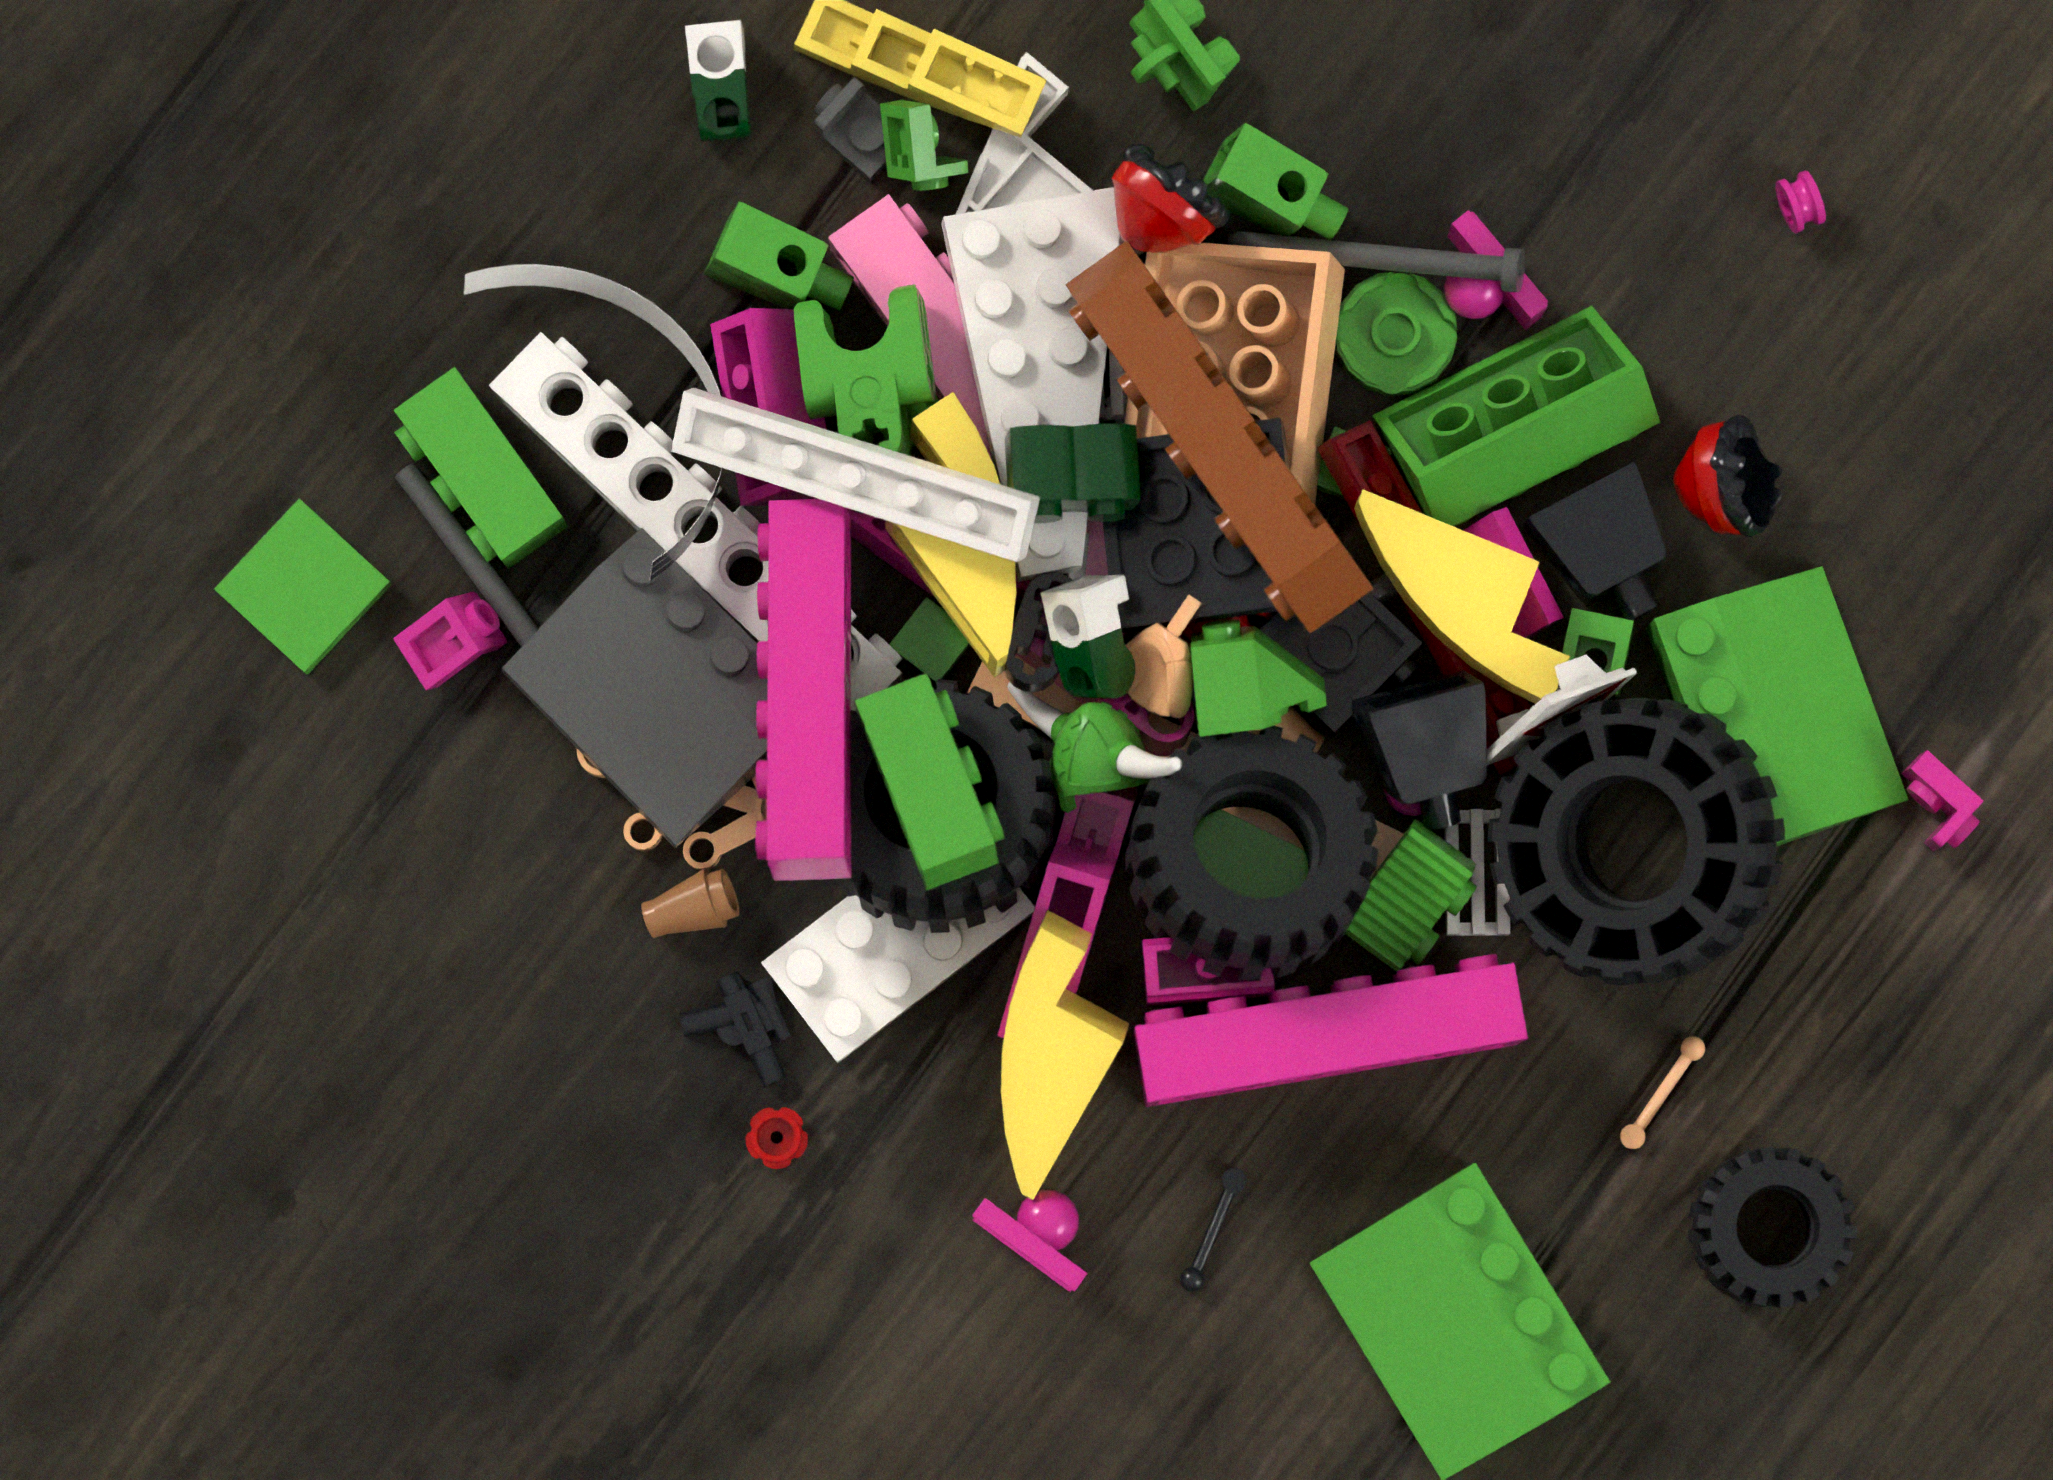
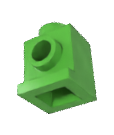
[1558,608,1635,699]

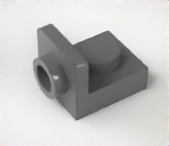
[814,77,887,183]

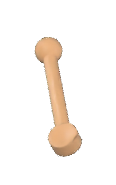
[1620,1036,1705,1149]

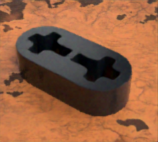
[1005,572,1072,693]

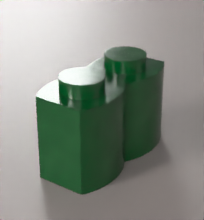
[1004,424,1141,523]

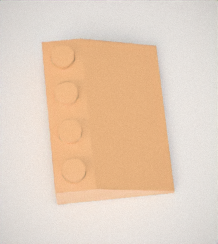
[1124,243,1345,505]

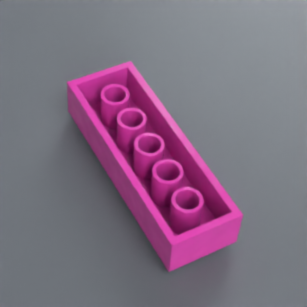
[1133,954,1528,1107]

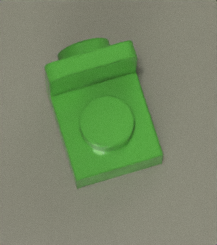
[880,100,969,190]

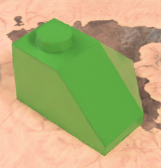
[1191,619,1327,737]

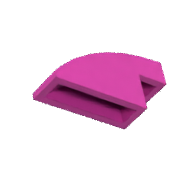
[997,787,1139,1038]

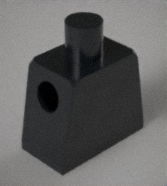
[1524,462,1667,621]
[1351,670,1487,829]

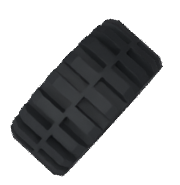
[836,679,1056,933]
[1125,726,1379,980]

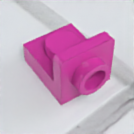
[393,592,507,691]
[1901,750,1984,851]

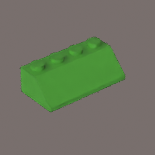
[1372,306,1661,526]

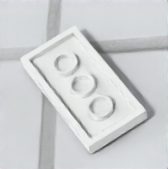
[761,849,1035,1063]

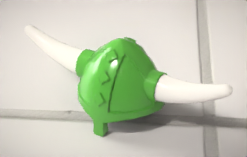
[1007,682,1182,813]

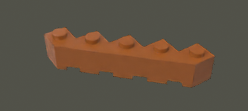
[1065,240,1374,634]

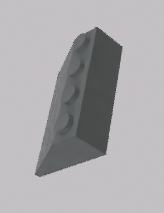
[502,528,768,848]

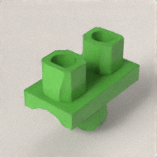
[1129,0,1240,111]

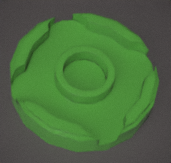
[1335,272,1457,396]

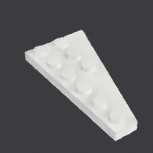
[941,187,1120,582]

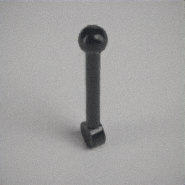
[1180,1168,1247,1292]

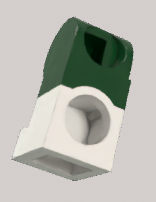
[685,20,750,142]
[1041,575,1135,699]

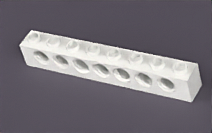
[489,332,904,713]

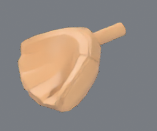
[1125,595,1202,718]

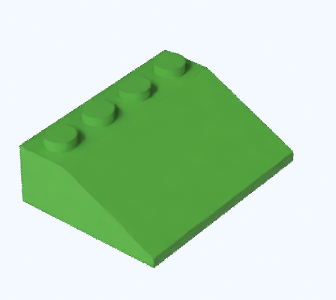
[1646,566,1909,846]
[1309,1163,1611,1480]

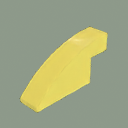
[885,392,1016,678]
[1354,490,1570,704]
[1001,910,1129,1200]

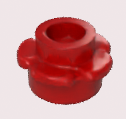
[746,1107,808,1169]

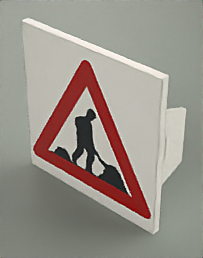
[1486,655,1637,765]

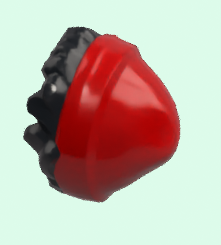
[1111,144,1230,253]
[1673,415,1782,537]

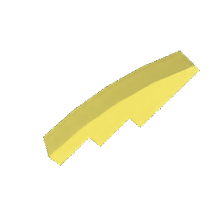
[794,0,1047,138]

